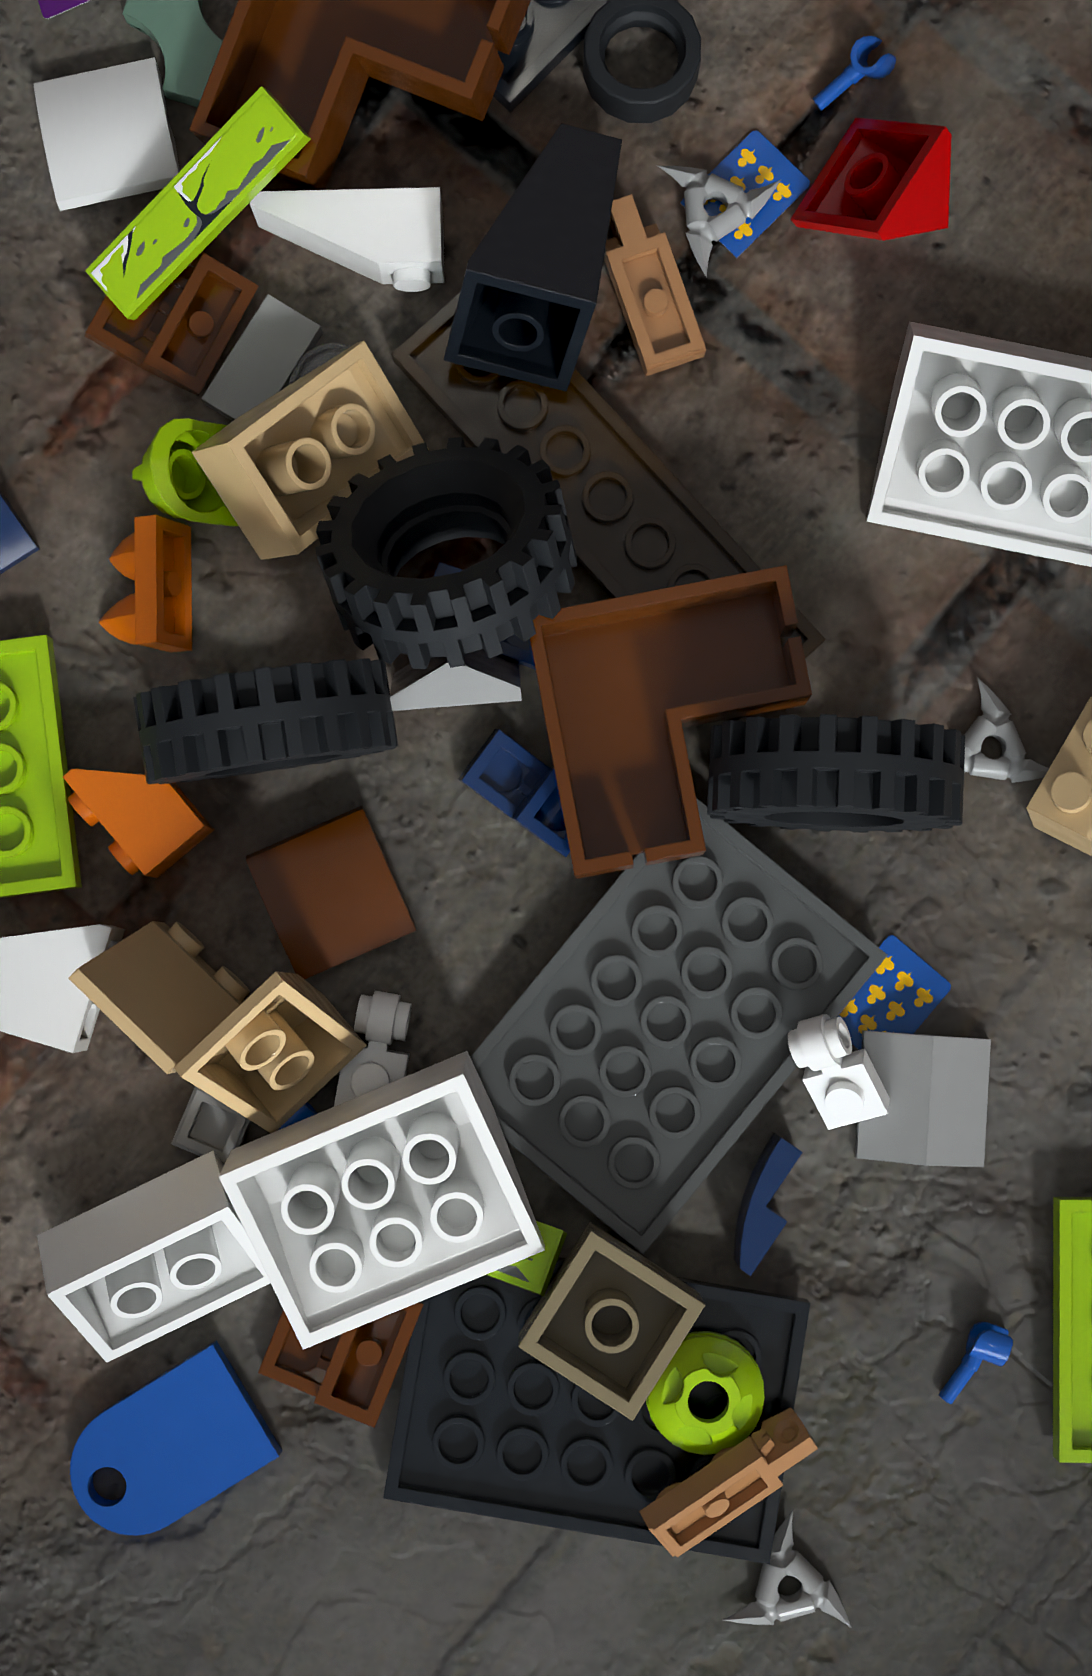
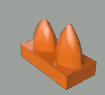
[99,515,192,653]

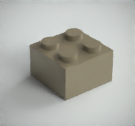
[518,1221,705,1421]

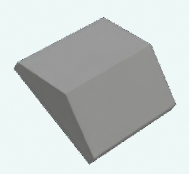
[390,649,522,711]
[855,1030,991,1167]

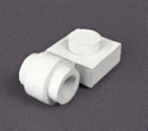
[334,990,412,1106]
[788,1014,890,1130]

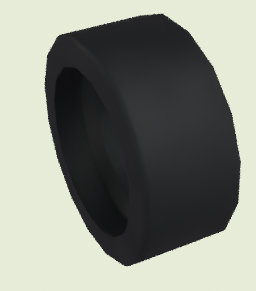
[583,0,701,123]

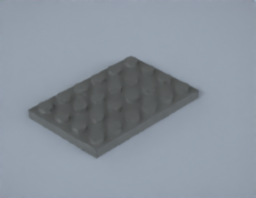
[470,798,888,1255]

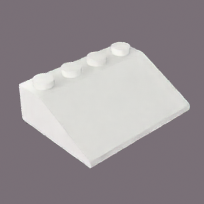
[866,321,1092,567]
[219,1051,545,1350]

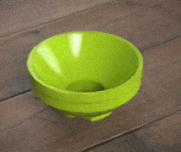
[646,1331,765,1455]

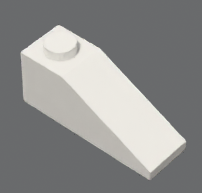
[250,187,445,292]

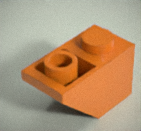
[63,769,215,878]

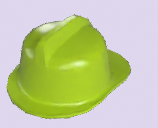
[132,418,239,527]

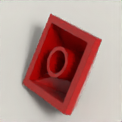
[790,118,952,241]

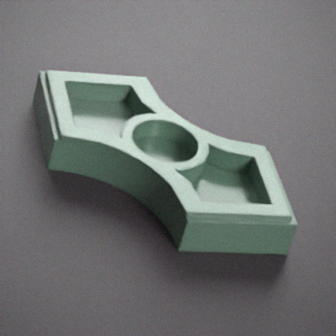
[123,0,223,108]

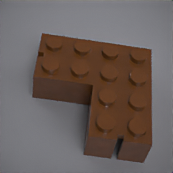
[189,0,531,190]
[530,565,812,879]

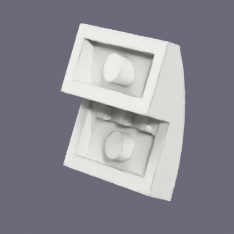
[33,57,180,211]

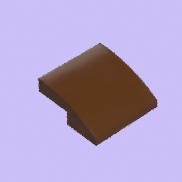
[85,252,259,396]
[246,806,417,980]
[258,1301,425,1428]

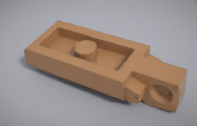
[604,194,706,377]
[639,1408,818,1557]

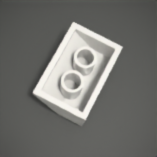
[37,1150,270,1362]

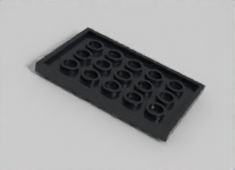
[383,1257,811,1564]

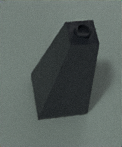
[443,123,622,392]

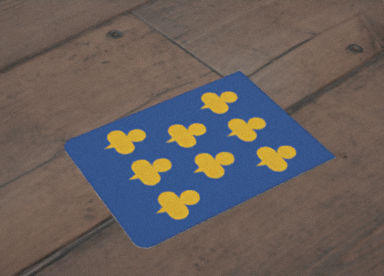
[680,130,810,258]
[838,935,951,1050]

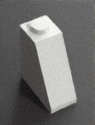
[0,924,125,1053]

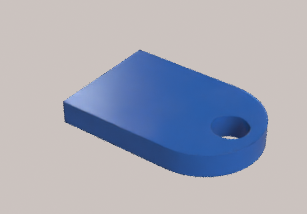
[70,1340,282,1536]

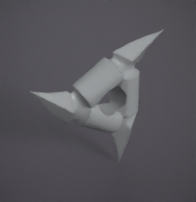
[658,166,781,278]
[964,677,1049,783]
[723,1510,852,1628]

